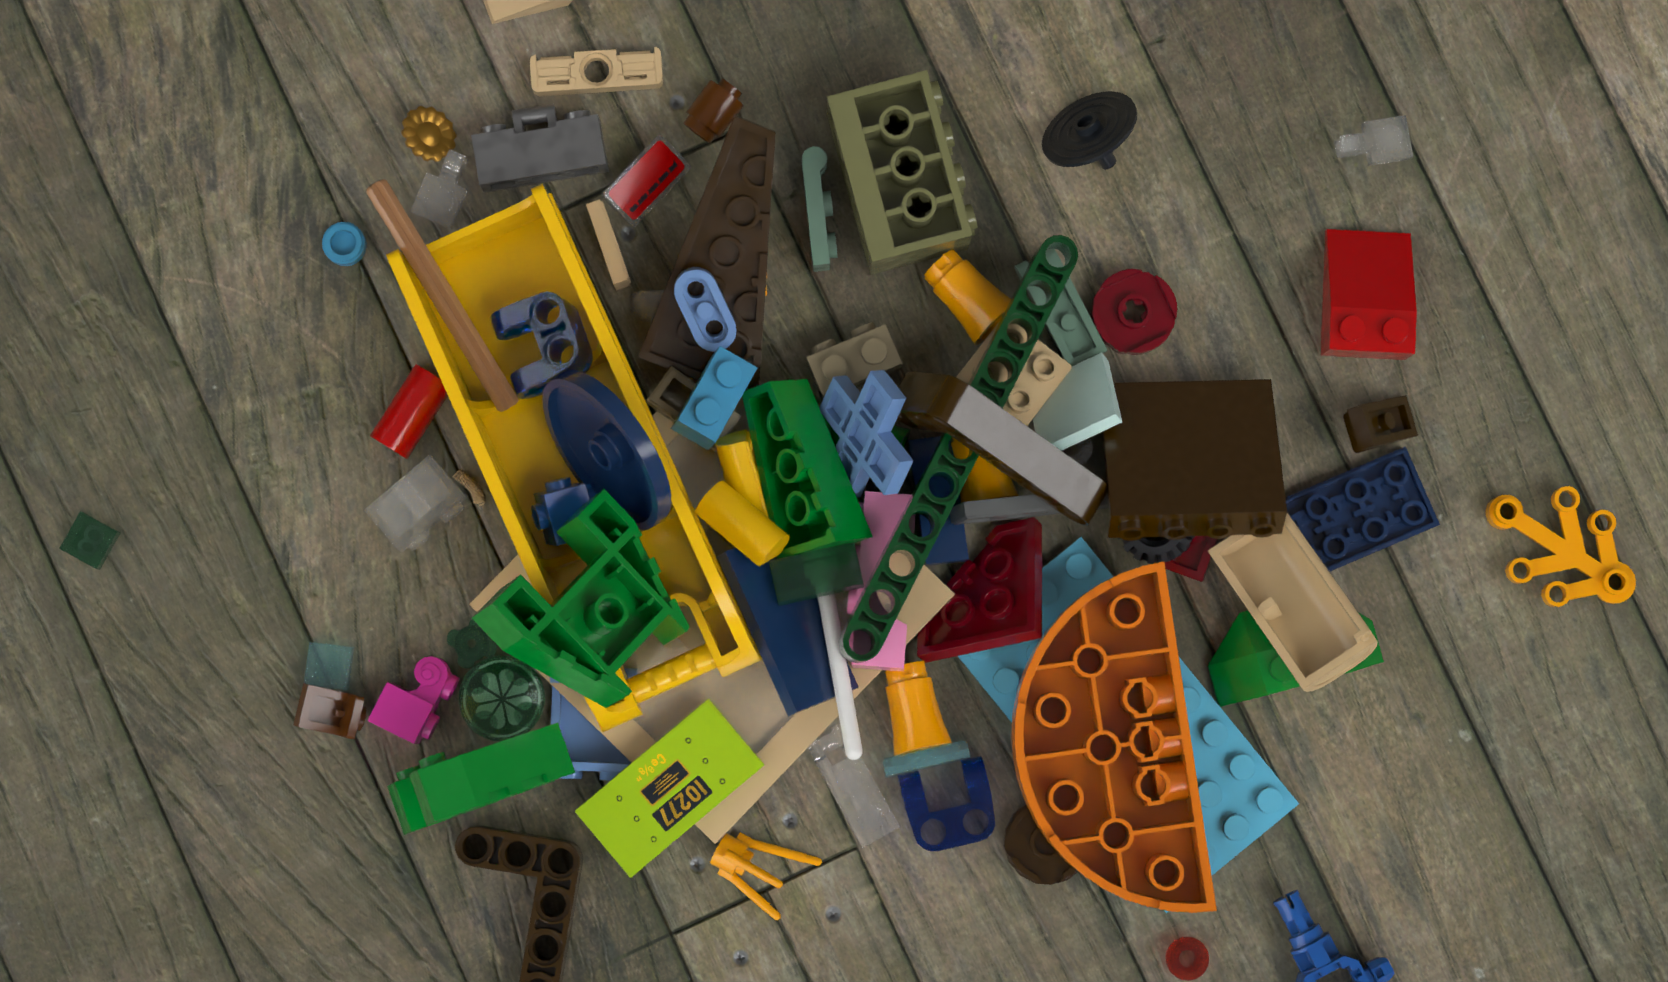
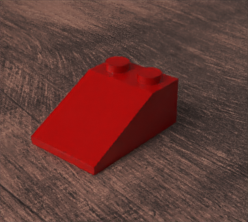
[1321,229,1417,360]

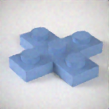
[819,370,913,498]

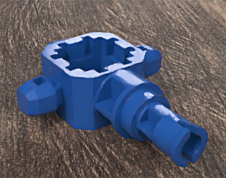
[1273,890,1395,982]

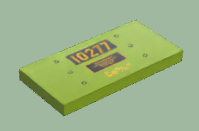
[575,698,764,878]

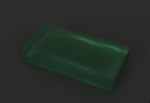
[769,542,864,606]

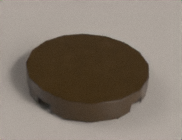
[1003,804,1078,885]

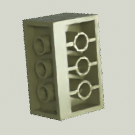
[826,70,977,275]

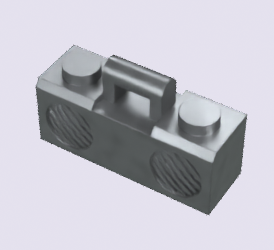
[471,103,609,193]

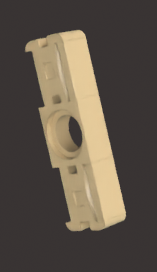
[530,47,663,96]

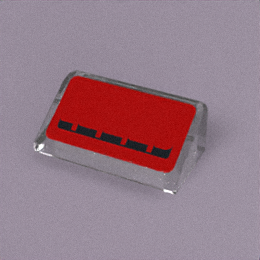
[602,134,692,228]

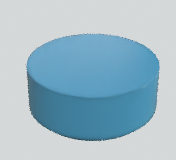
[322,222,367,266]

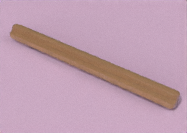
[366,179,518,412]

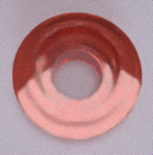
[1165,936,1209,981]

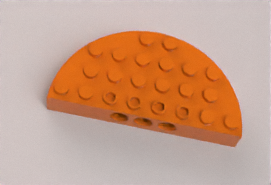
[1011,562,1217,913]

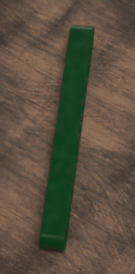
[838,235,1078,663]

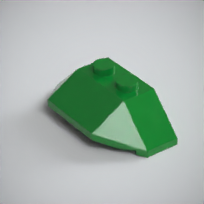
[1207,610,1384,707]

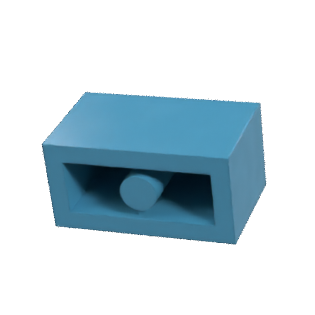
[670,346,757,450]

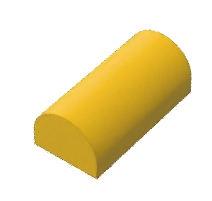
[715,429,769,518]
[694,480,790,567]

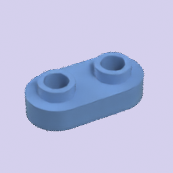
[674,267,736,352]

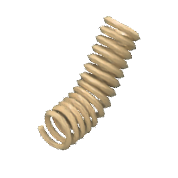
[453,469,485,506]

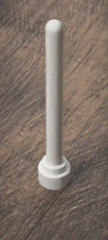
[802,553,863,760]

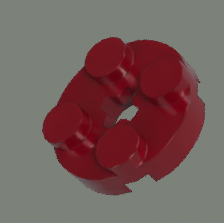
[1091,269,1178,355]

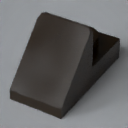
[1343,395,1418,453]

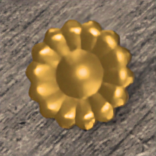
[401,106,457,162]

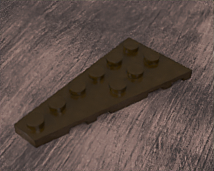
[638,115,776,398]

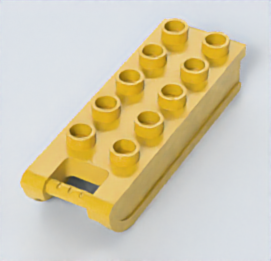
[386,183,762,732]

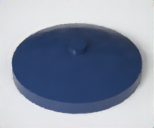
[542,370,671,531]

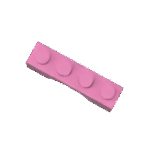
[847,491,916,671]

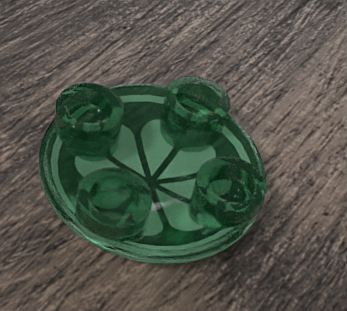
[459,656,545,742]

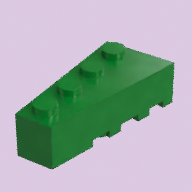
[742,379,873,561]

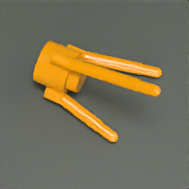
[710,832,822,920]

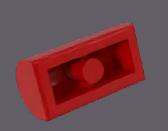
[370,364,448,459]

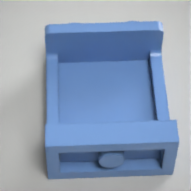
[550,668,639,780]

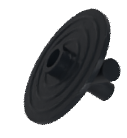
[1042,91,1137,170]

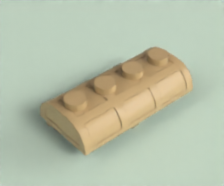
[1208,513,1378,692]

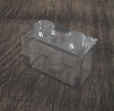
[364,454,468,552]

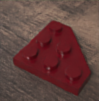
[917,517,1042,663]

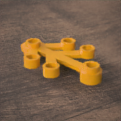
[1485,486,1636,607]

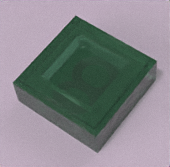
[59,511,121,570]

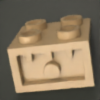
[956,323,1072,426]

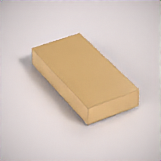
[586,199,631,291]

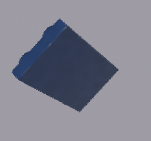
[1286,446,1440,572]
[717,548,859,717]

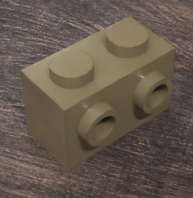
[806,322,902,401]

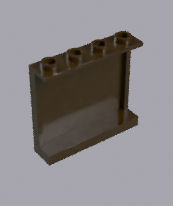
[1102,379,1287,541]

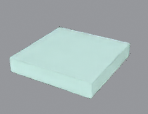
[1033,352,1122,451]

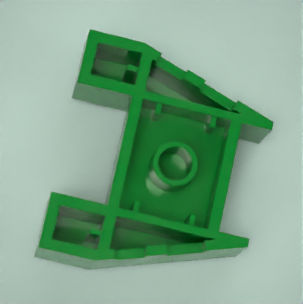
[472,489,690,708]
[387,722,575,835]

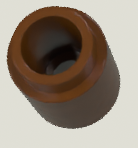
[683,78,744,144]

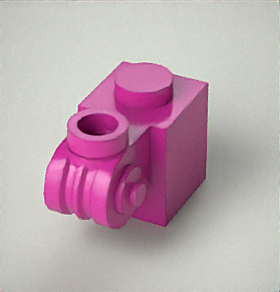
[367,656,460,744]

